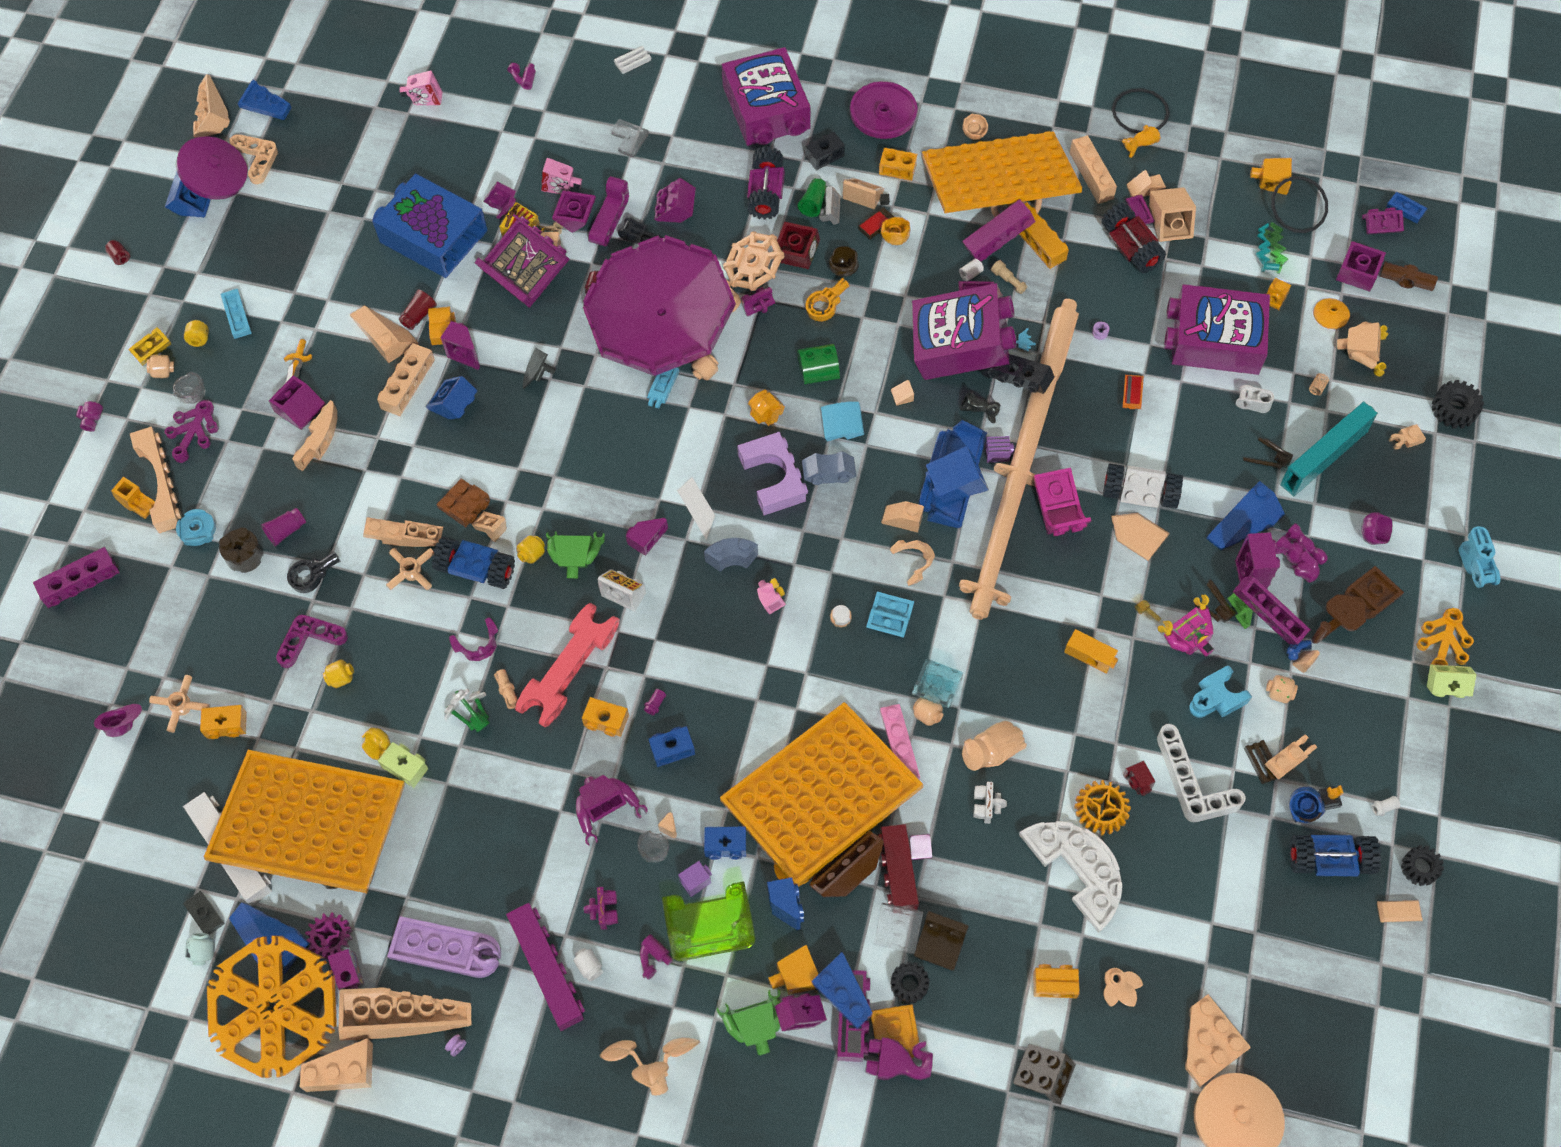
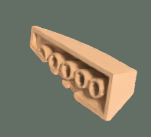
[339,988,471,1041]

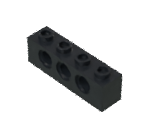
[980,354,1055,394]

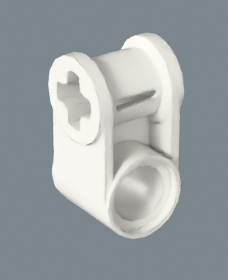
[1236,385,1274,413]

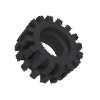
[1401,845,1444,886]
[890,962,930,1004]

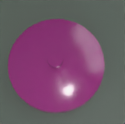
[850,81,918,139]
[176,136,248,200]

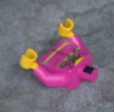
[1158,595,1214,657]

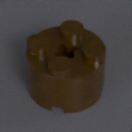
[219,527,264,573]

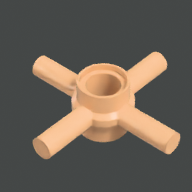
[386,548,434,590]
[149,675,210,733]

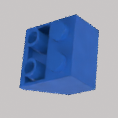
[767,877,804,930]

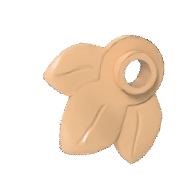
[1103,968,1143,1007]

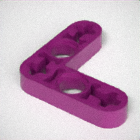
[276,615,348,668]

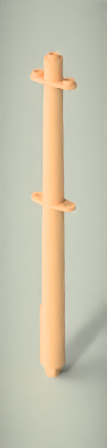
[959,299,1079,620]

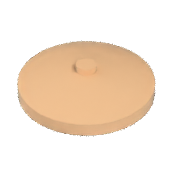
[1194,1073,1285,1147]

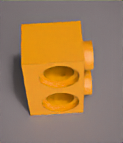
[879,148,918,181]

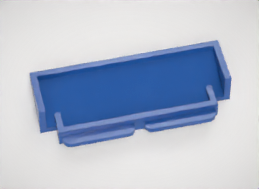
[919,420,987,528]

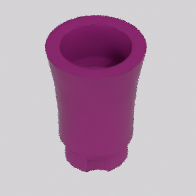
[261,508,306,547]

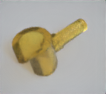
[1135,600,1161,622]

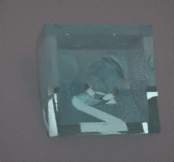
[912,658,963,708]

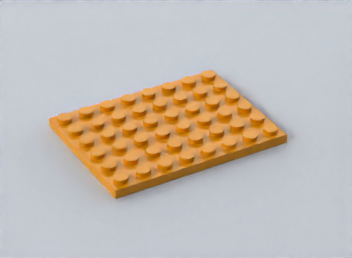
[922,131,1082,213]
[720,702,923,887]
[204,750,405,893]

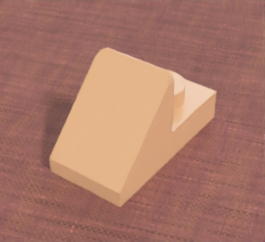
[1126,170,1166,197]
[472,511,507,542]

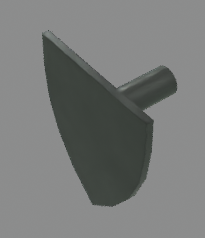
[523,348,556,389]

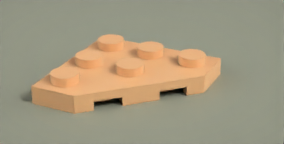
[1185,994,1251,1087]

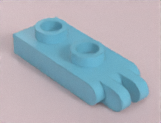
[647,367,679,409]

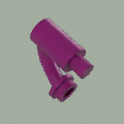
[508,63,536,90]
[640,934,673,980]

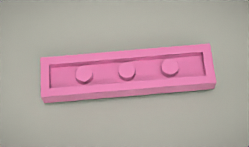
[880,704,920,780]

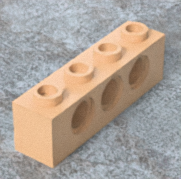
[377,343,435,416]

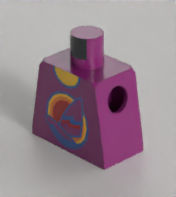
[327,949,364,990]

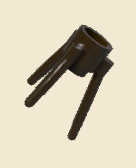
[1243,437,1294,470]
[1194,580,1236,623]

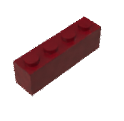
[877,824,919,913]

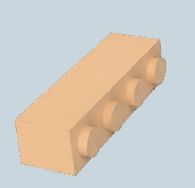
[1070,135,1117,204]

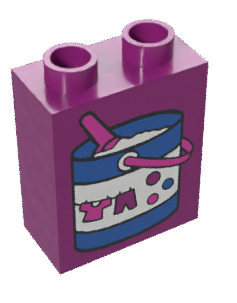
[721,47,811,146]
[912,283,1017,380]
[1164,284,1270,375]

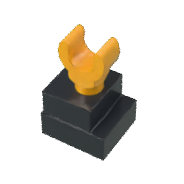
[1318,785,1344,810]

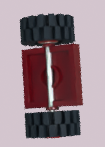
[1101,202,1166,273]

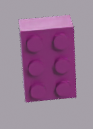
[1235,532,1280,588]

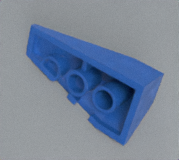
[229,902,309,975]

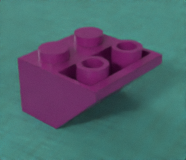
[654,178,696,222]
[269,375,326,430]

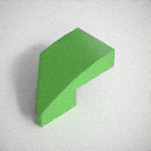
[1227,593,1253,629]

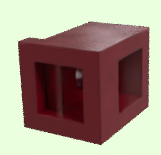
[1123,761,1156,796]

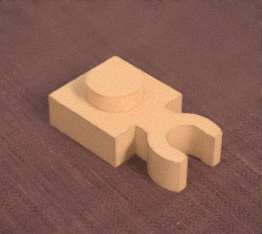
[1389,424,1426,449]

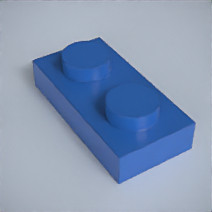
[1386,192,1427,224]

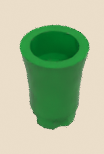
[798,178,827,217]

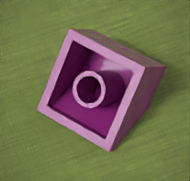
[441,321,480,370]

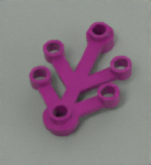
[164,400,219,463]

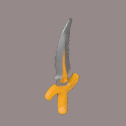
[284,339,312,383]

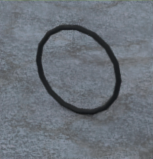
[1112,88,1170,133]
[1271,176,1328,233]

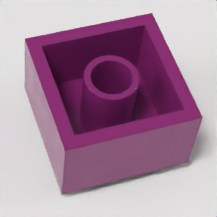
[1336,241,1386,292]

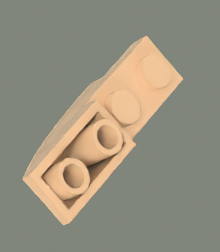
[292,400,337,471]
[363,517,443,547]

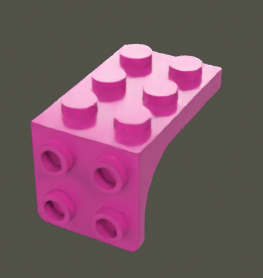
[1033,467,1091,536]

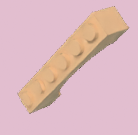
[130,427,182,533]

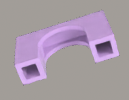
[738,432,808,515]

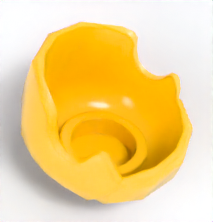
[362,727,391,760]

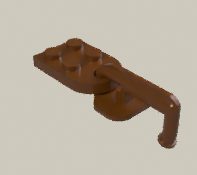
[1311,566,1404,644]

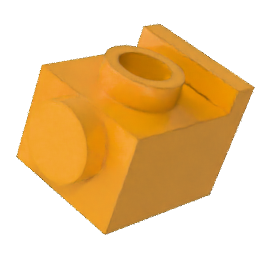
[1267,278,1291,310]

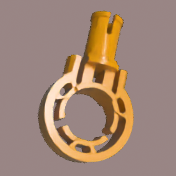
[805,278,850,321]

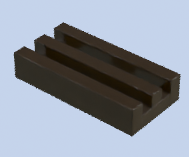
[1244,740,1277,784]

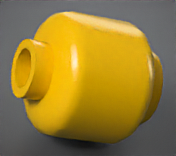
[184,320,209,347]
[516,535,545,564]
[323,659,354,688]

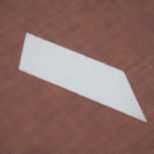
[677,477,715,540]

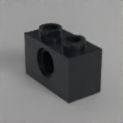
[805,132,845,171]

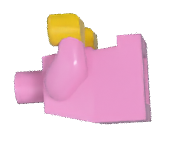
[757,578,786,615]

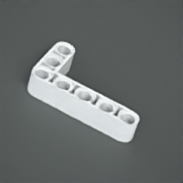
[1157,724,1245,822]

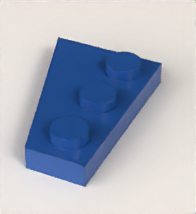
[238,79,291,120]

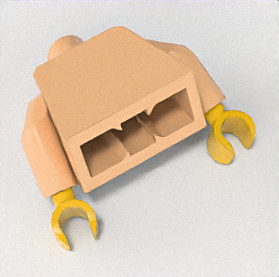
[1337,321,1388,377]

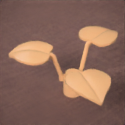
[600,1038,700,1096]

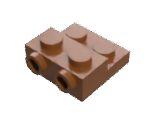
[436,478,490,528]

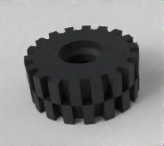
[1431,380,1484,429]

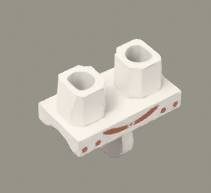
[973,782,1007,824]

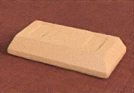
[1377,900,1423,922]

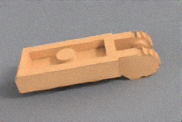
[1265,734,1317,780]

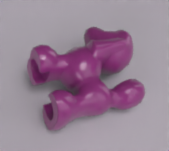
[1275,523,1328,583]

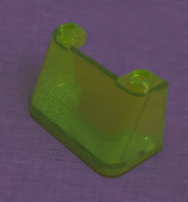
[662,881,755,961]

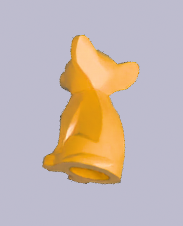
[1122,125,1161,158]

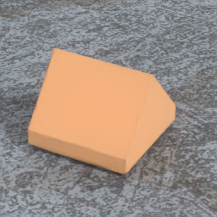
[658,812,677,838]

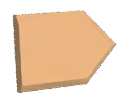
[1111,513,1170,561]

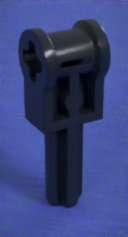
[618,217,665,244]

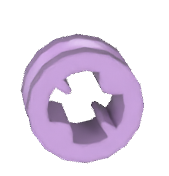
[1092,322,1110,340]
[445,1034,466,1057]

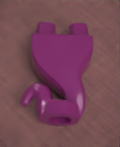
[865,1037,933,1080]

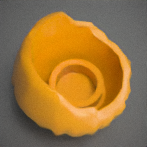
[881,217,910,245]

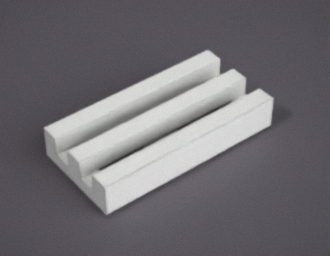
[614,46,651,74]

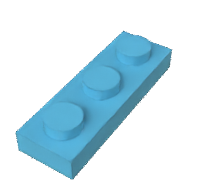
[220,289,252,339]

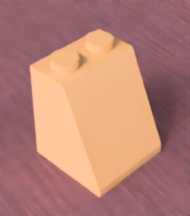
[1149,187,1196,242]

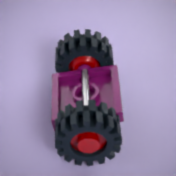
[747,147,785,220]

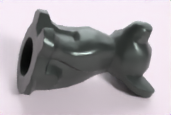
[960,391,1001,424]

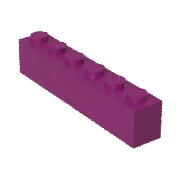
[506,903,585,1031]

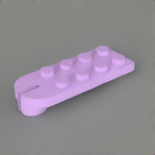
[387,916,501,978]

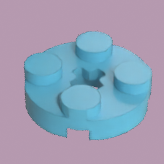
[176,509,216,546]

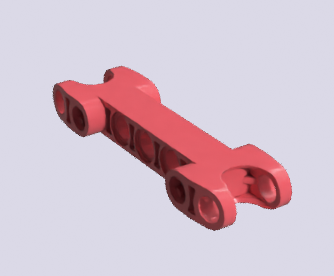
[515,603,620,727]

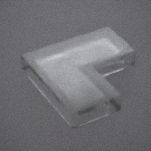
[611,119,649,158]

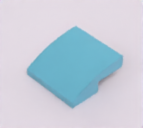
[821,402,864,441]
[866,592,914,638]

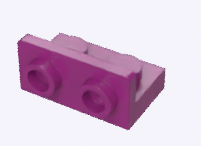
[483,181,516,219]
[1362,208,1404,235]

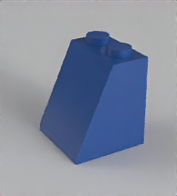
[925,446,989,503]

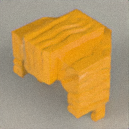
[748,389,785,426]

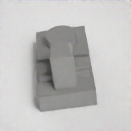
[819,186,841,225]

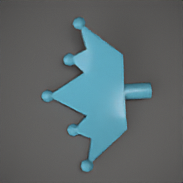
[1016,328,1036,352]

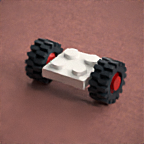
[1103,463,1183,509]

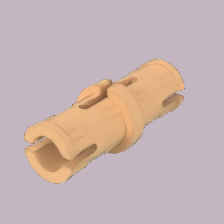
[494,669,518,709]

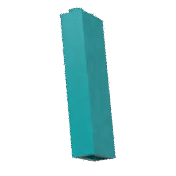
[1280,401,1378,497]

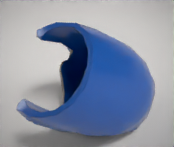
[1289,787,1326,823]

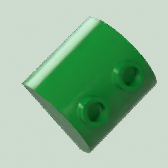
[797,344,840,384]

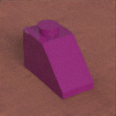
[626,518,668,556]

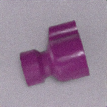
[76,401,103,432]

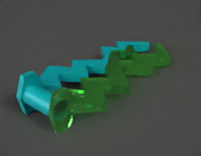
[1255,222,1289,274]

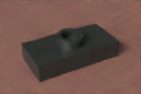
[183,890,225,935]

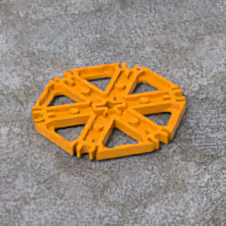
[207,936,337,1078]

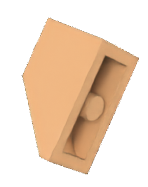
[882,501,924,533]

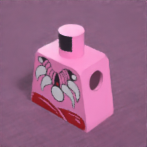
[400,71,443,105]
[541,158,582,194]

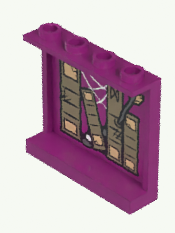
[474,214,569,308]

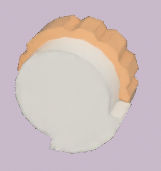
[830,605,852,627]

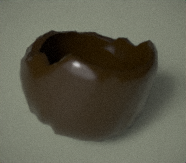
[828,246,859,277]

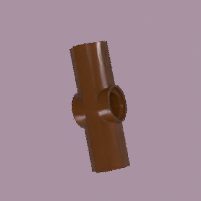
[1380,262,1438,291]

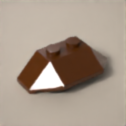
[810,831,884,897]

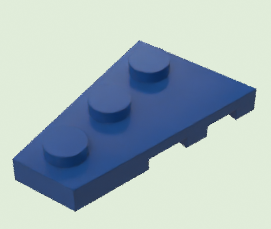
[812,952,873,1030]

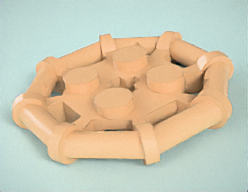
[723,231,784,291]

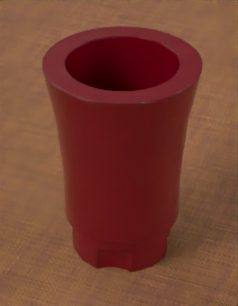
[399,290,437,330]

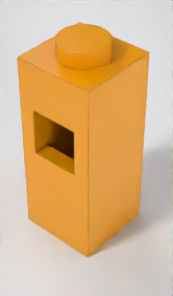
[1064,629,1118,674]

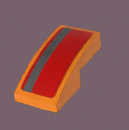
[1123,375,1144,409]

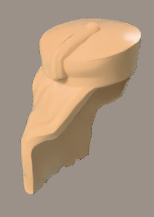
[962,721,1027,771]

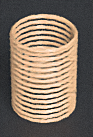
[1309,373,1329,395]

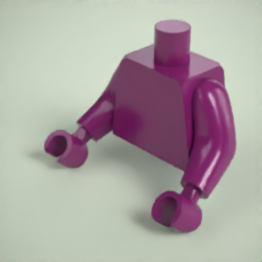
[576,775,648,846]

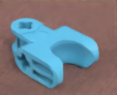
[1458,526,1501,588]
[1189,666,1252,718]

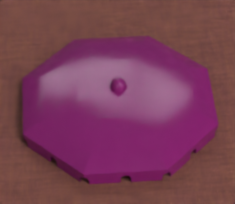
[583,235,736,376]

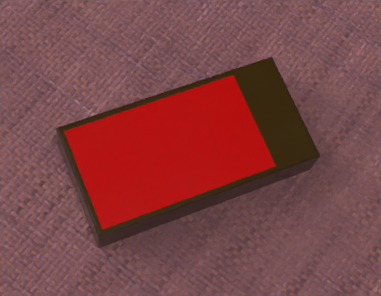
[858,207,894,240]

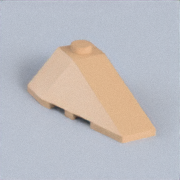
[193,74,230,138]
[350,305,419,363]

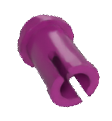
[644,689,666,715]

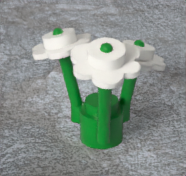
[444,688,490,733]

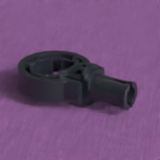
[287,551,341,593]

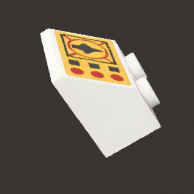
[598,570,646,612]

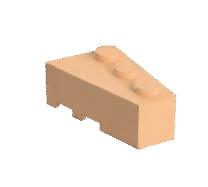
[300,1038,373,1092]

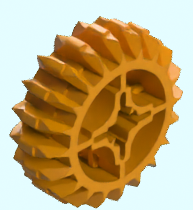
[1074,780,1131,836]

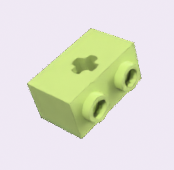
[1427,664,1477,698]
[378,742,428,788]

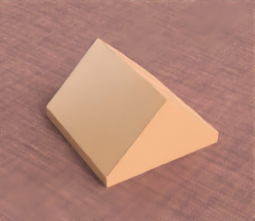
[843,178,885,209]

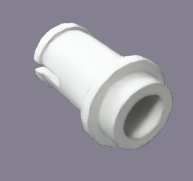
[1371,796,1400,816]

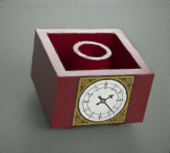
[773,222,820,269]

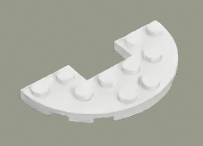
[1019,821,1122,933]

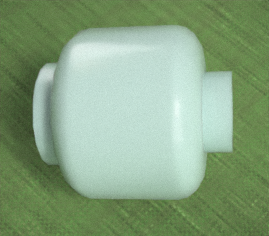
[185,933,214,966]

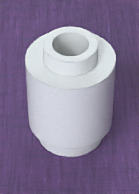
[573,948,603,981]

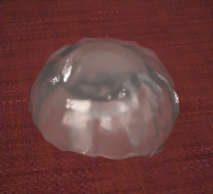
[173,372,206,404]

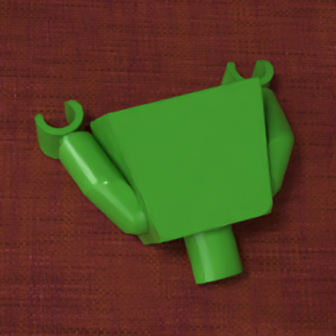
[546,531,605,579]
[716,989,781,1055]

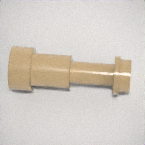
[991,260,1028,294]

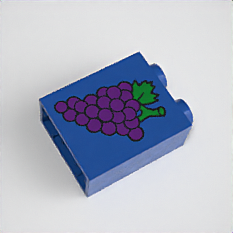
[373,174,488,278]

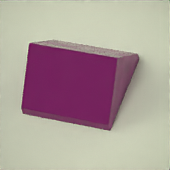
[552,191,596,233]

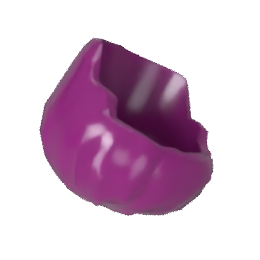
[1361,512,1393,545]

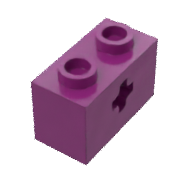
[775,993,827,1031]

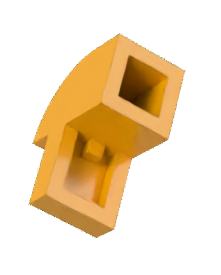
[111,477,155,519]

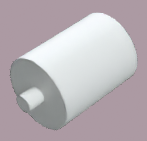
[959,259,984,281]

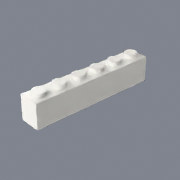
[183,792,272,906]

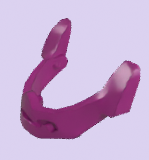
[449,617,498,661]

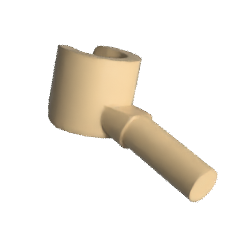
[541,222,563,235]

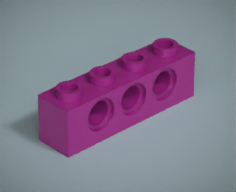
[33,547,120,608]
[1233,577,1310,644]

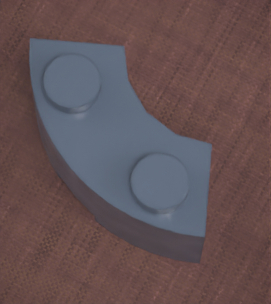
[802,451,857,485]
[704,538,758,572]

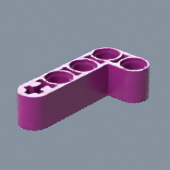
[588,176,629,246]

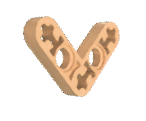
[229,134,278,184]

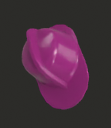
[94,704,142,737]

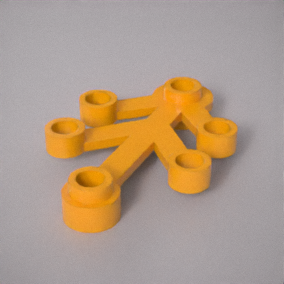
[1416,608,1474,665]

